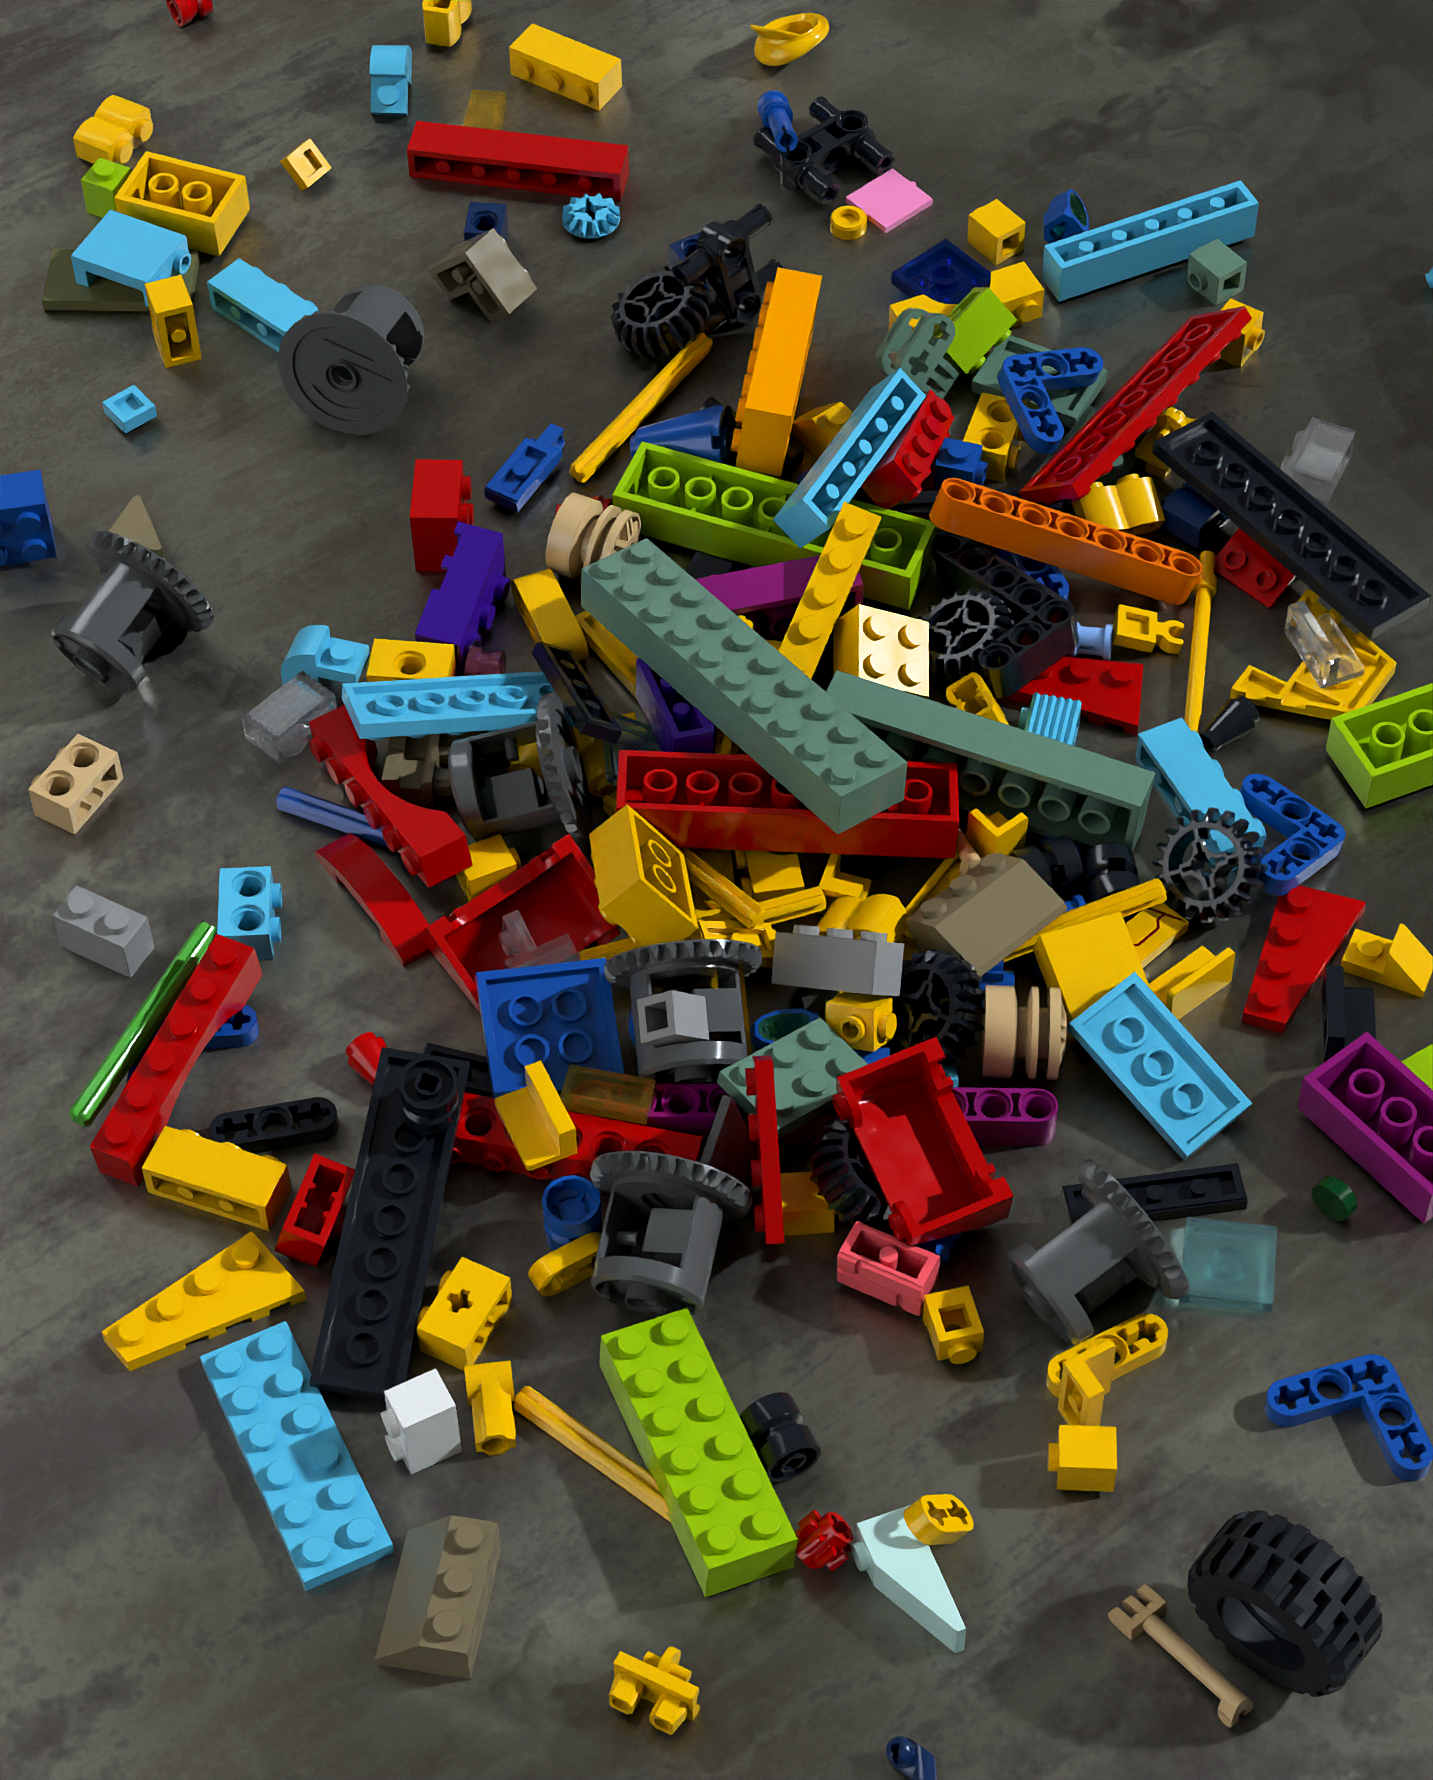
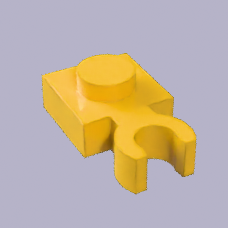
[1113,604,1184,654]

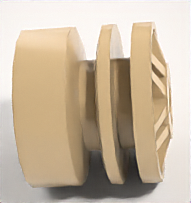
[545,493,641,579]
[982,985,1067,1080]

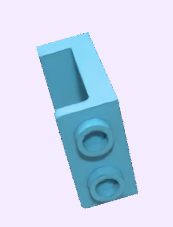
[71,210,191,307]

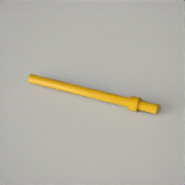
[1184,551,1217,734]

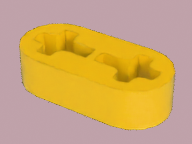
[528,1232,602,1297]
[903,1494,974,1545]

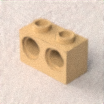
[28,734,124,835]

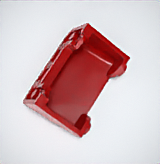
[420,834,622,1013]
[831,1037,1014,1246]

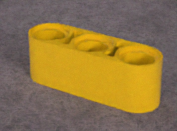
[511,568,588,661]

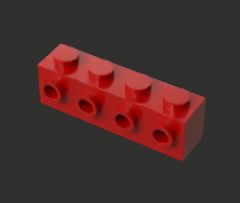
[861,389,955,509]

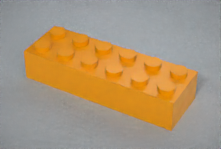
[730,267,822,477]

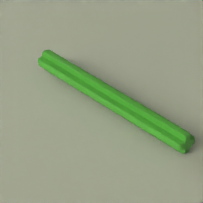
[69,921,217,1127]

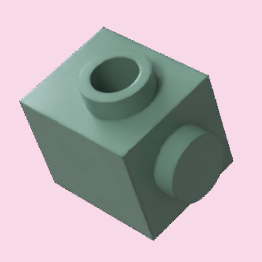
[1186,238,1247,306]

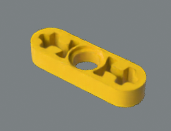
[1046,1313,1168,1398]

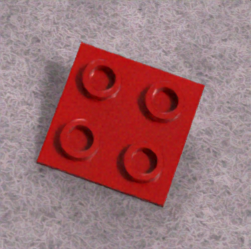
[1214,528,1296,609]

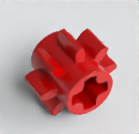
[795,1509,853,1572]

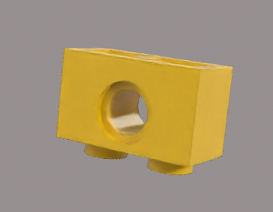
[145,275,202,368]
[366,638,457,682]

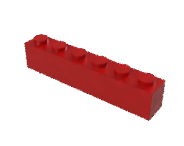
[407,121,629,202]

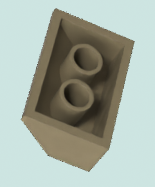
[906,852,1068,976]
[375,1515,502,1680]

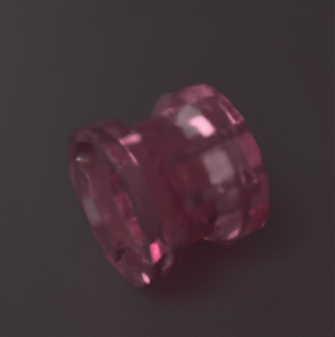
[464,646,506,676]

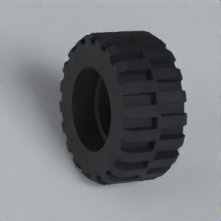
[1187,1510,1383,1697]

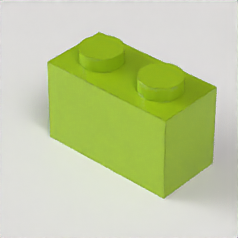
[928,287,1017,374]

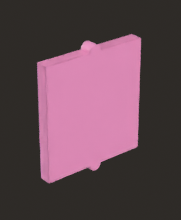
[845,168,933,233]

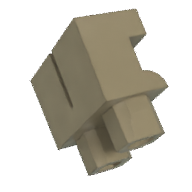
[382,733,464,807]

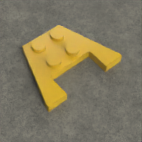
[1230,588,1397,720]

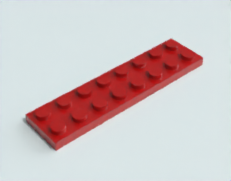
[1018,306,1252,505]

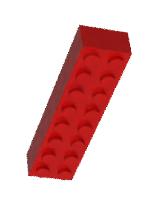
[616,750,959,859]

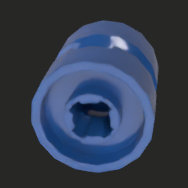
[542,1175,603,1251]

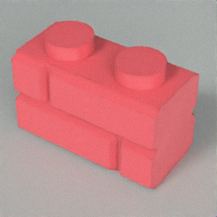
[836,1221,940,1316]

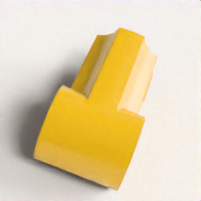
[464,1360,516,1456]

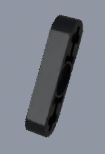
[209,1097,339,1154]

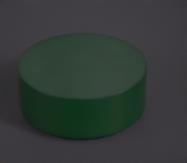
[1311,1176,1357,1221]

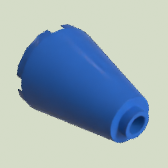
[630,404,739,467]

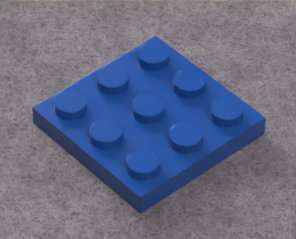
[475,958,626,1098]

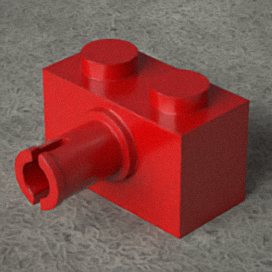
[274,1153,355,1267]

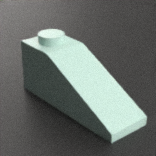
[851,1505,966,1653]

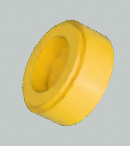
[830,206,867,240]

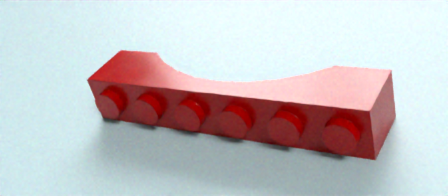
[308,705,473,888]
[89,934,263,1187]

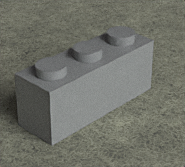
[771,925,904,996]

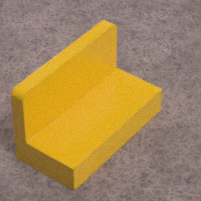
[1149,945,1236,1020]
[495,1060,577,1171]
[1058,1339,1116,1426]

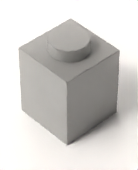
[637,990,709,1047]

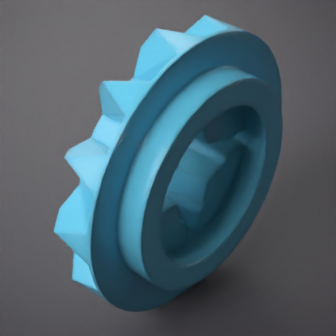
[562,193,620,239]

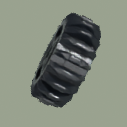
[610,266,712,359]
[918,588,1016,689]
[1152,807,1268,923]
[887,949,986,1066]
[806,1117,892,1231]

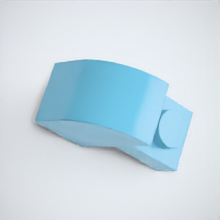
[369,45,412,116]
[281,625,370,698]

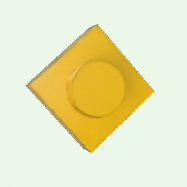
[280,138,332,191]

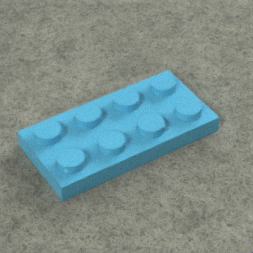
[1067,972,1252,1161]

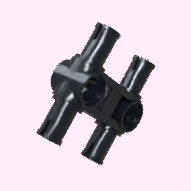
[753,96,895,204]
[672,203,783,336]

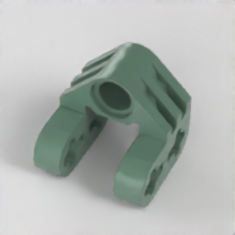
[875,308,959,399]

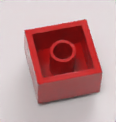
[410,459,474,572]

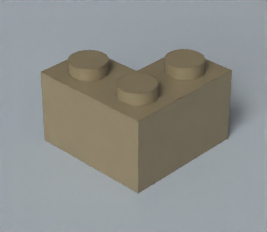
[428,228,537,322]

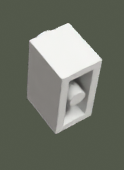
[381,1368,462,1475]

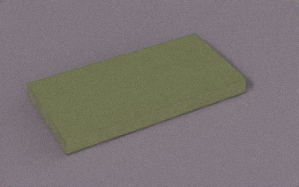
[42,249,200,311]

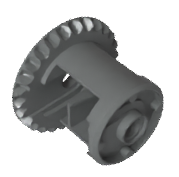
[278,284,425,435]
[51,531,214,692]
[448,692,593,842]
[604,939,762,1084]
[590,1151,753,1316]
[1006,1159,1190,1345]

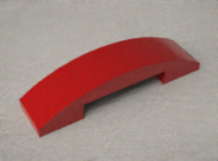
[314,833,431,967]

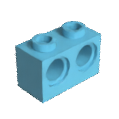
[217,866,282,960]

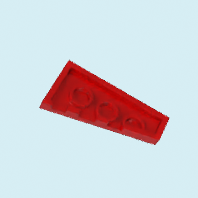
[1005,657,1144,736]
[1241,885,1366,1034]
[745,1055,785,1244]

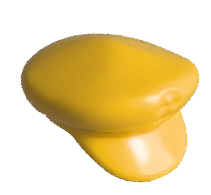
[750,13,829,66]

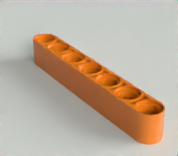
[929,478,1202,605]

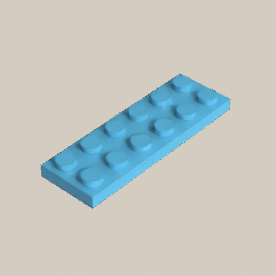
[341,671,576,741]
[200,1321,394,1591]

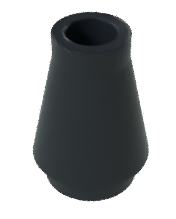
[1199,695,1260,753]

